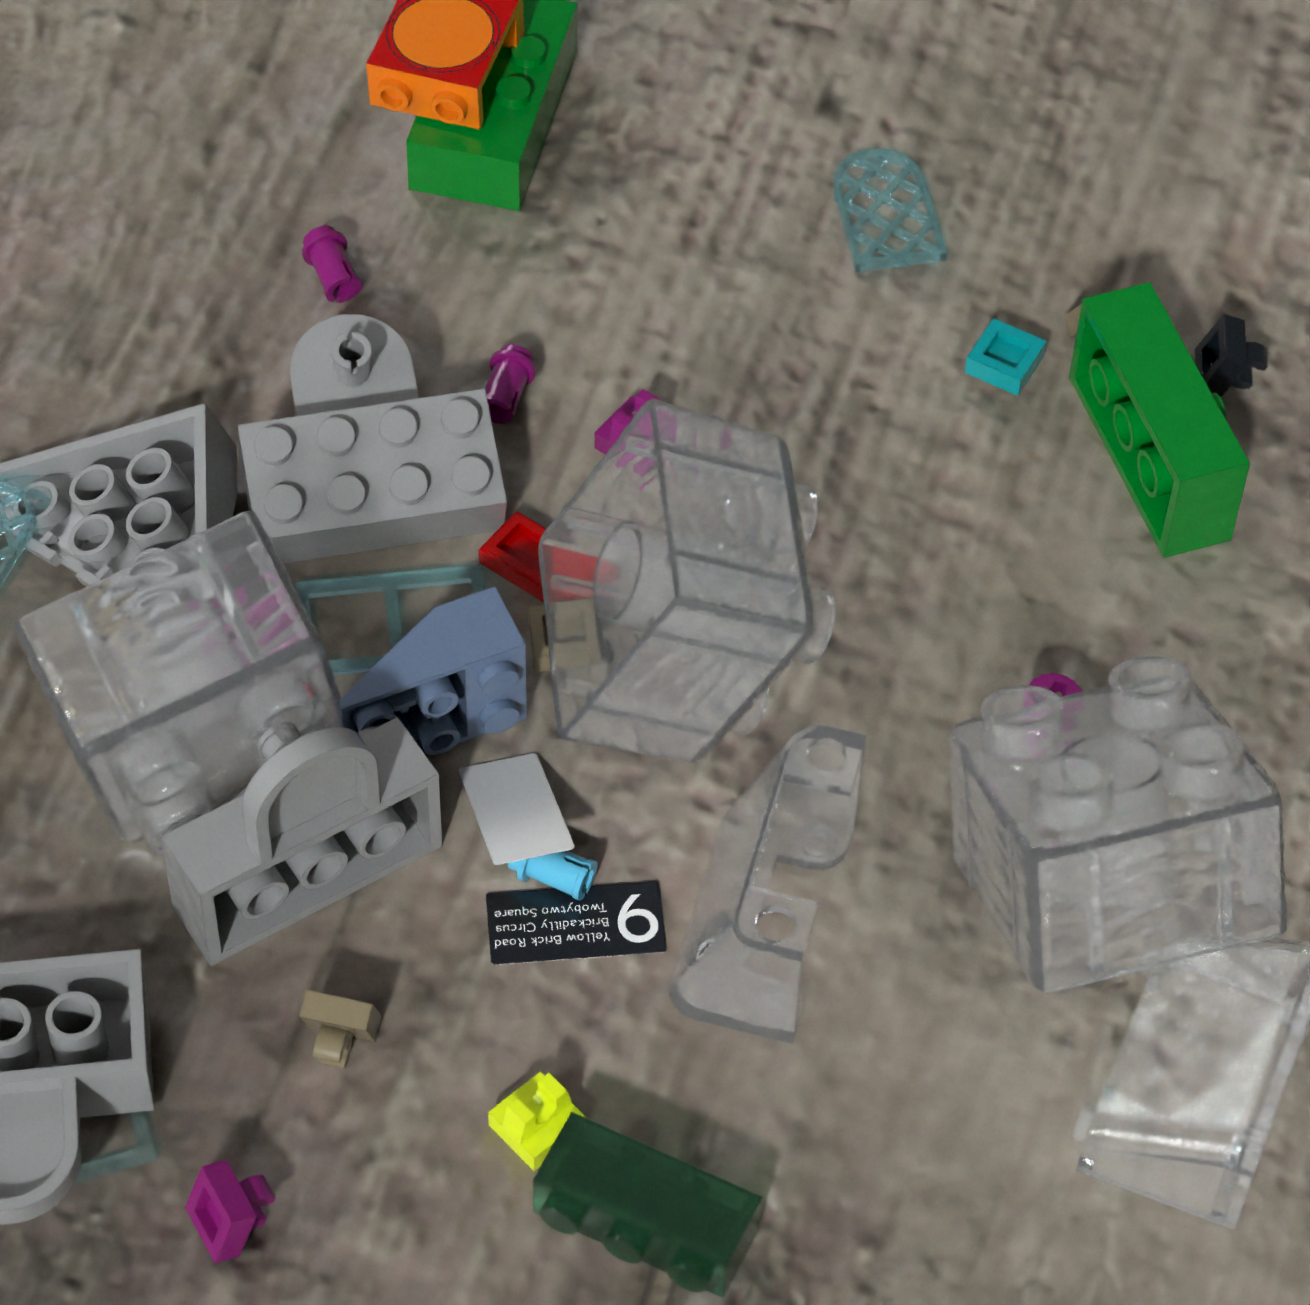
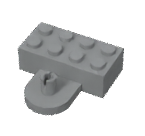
[238,314,507,567]
[161,717,442,966]
[0,949,154,1224]

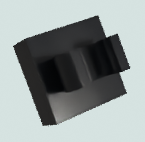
[1195,313,1268,397]

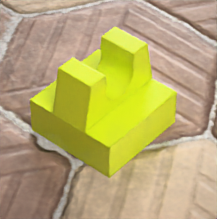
[488,1072,586,1171]

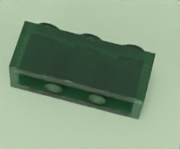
[533,1112,763,1298]

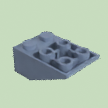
[338,586,527,755]

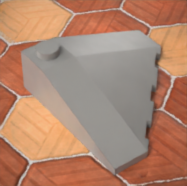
[0,403,237,628]

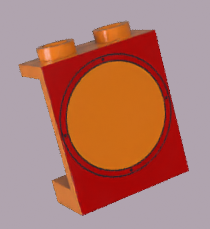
[366,0,524,130]

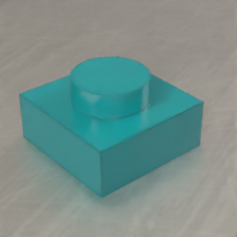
[965,318,1047,396]

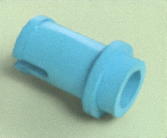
[508,851,598,901]

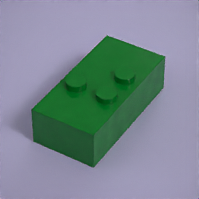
[406,0,578,211]
[1069,282,1250,558]

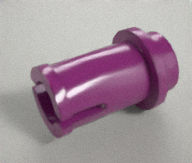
[302,226,362,303]
[485,344,537,424]

